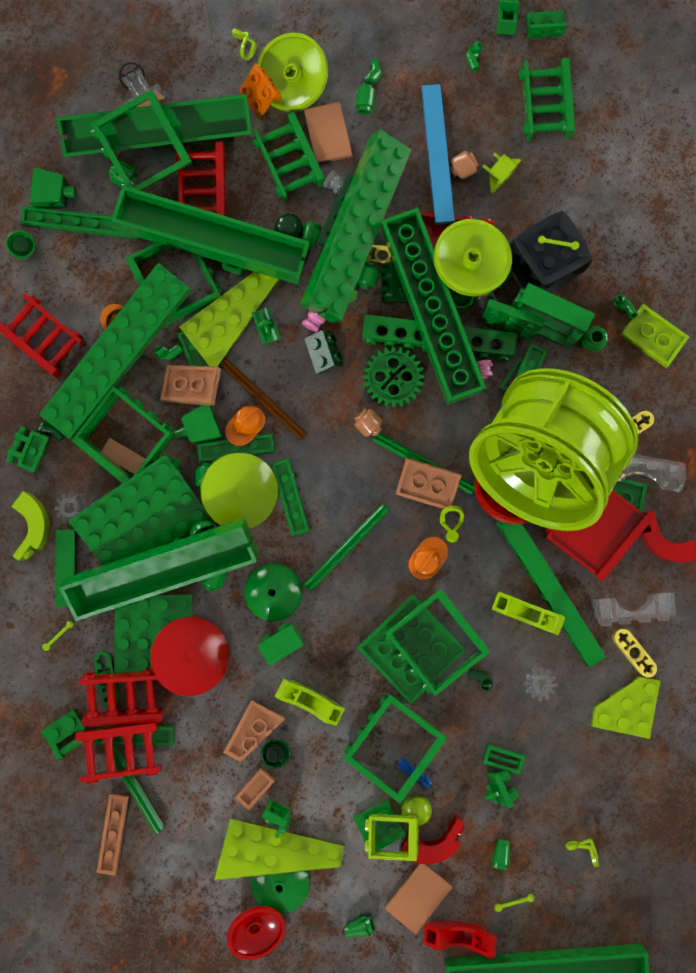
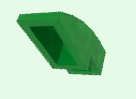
[496,0,519,35]

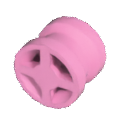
[302,311,325,333]
[476,360,493,379]

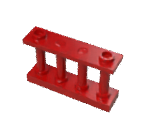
[175,142,226,216]
[0,293,87,379]
[78,668,164,727]
[75,722,163,784]

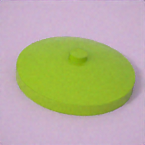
[257,32,328,112]
[434,219,512,296]
[200,453,278,529]

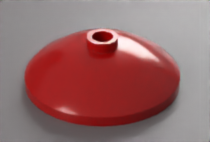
[226,906,285,960]

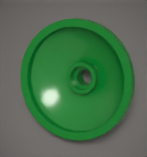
[244,564,302,621]
[251,871,310,914]

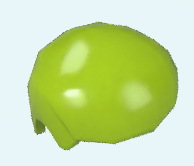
[401,795,432,826]

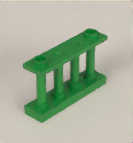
[519,58,575,141]
[252,112,325,203]

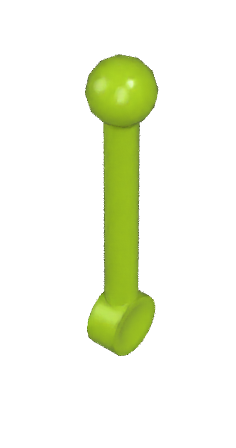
[538,236,579,250]
[42,620,74,651]
[494,894,534,912]

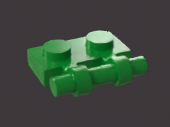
[6,426,51,473]

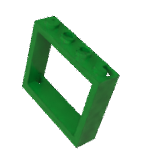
[91,89,193,191]
[125,243,223,329]
[511,283,595,349]
[71,386,177,483]
[385,589,491,696]
[343,694,448,804]

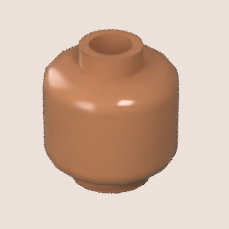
[449,151,479,180]
[354,408,382,437]

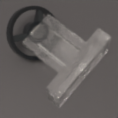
[119,62,165,103]

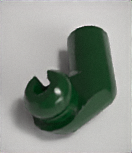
[37,421,66,442]
[468,669,493,692]

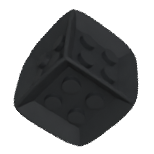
[509,211,592,293]

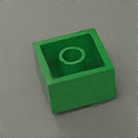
[257,622,305,666]

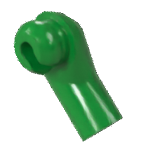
[466,41,483,72]
[154,343,184,361]

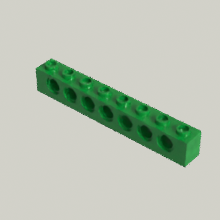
[362,314,517,361]

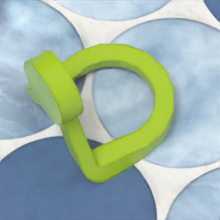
[231,29,257,61]
[440,506,464,543]
[565,838,599,867]

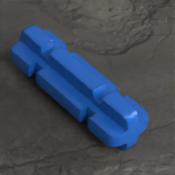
[397,758,432,789]

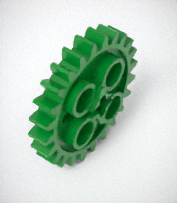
[363,346,425,409]

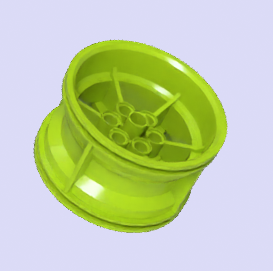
[469,368,638,531]

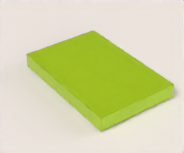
[620,304,689,368]

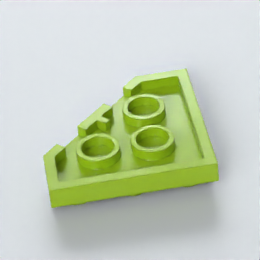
[590,676,660,739]

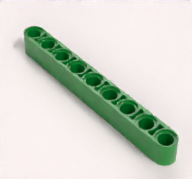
[496,520,606,668]

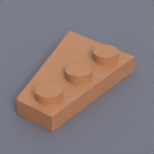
[223,699,286,762]

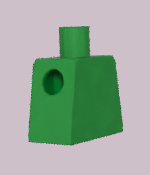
[29,168,77,209]
[174,405,223,445]

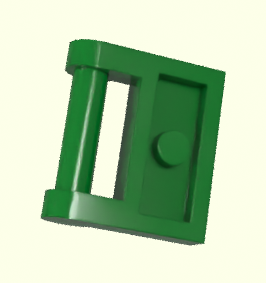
[41,709,89,761]

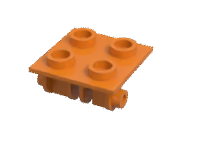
[239,63,282,120]

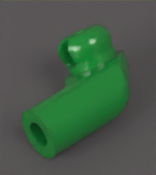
[364,58,382,85]
[614,294,638,319]

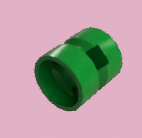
[450,289,474,315]

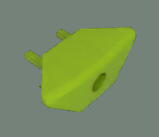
[483,152,521,194]

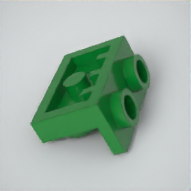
[525,10,567,39]
[262,799,291,838]

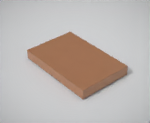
[304,102,352,165]
[160,365,221,406]
[395,457,462,509]
[385,864,452,934]

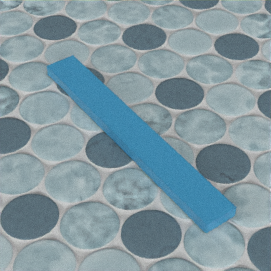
[421,84,455,225]

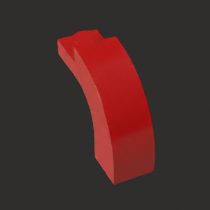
[640,510,696,562]
[399,814,465,865]
[424,920,497,958]

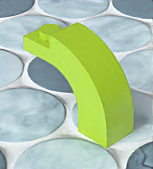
[11,491,50,561]
[492,592,565,636]
[275,679,345,726]

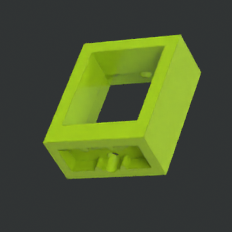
[365,814,419,861]

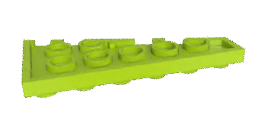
[180,272,280,367]
[214,819,345,881]

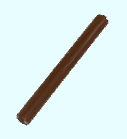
[220,358,307,440]

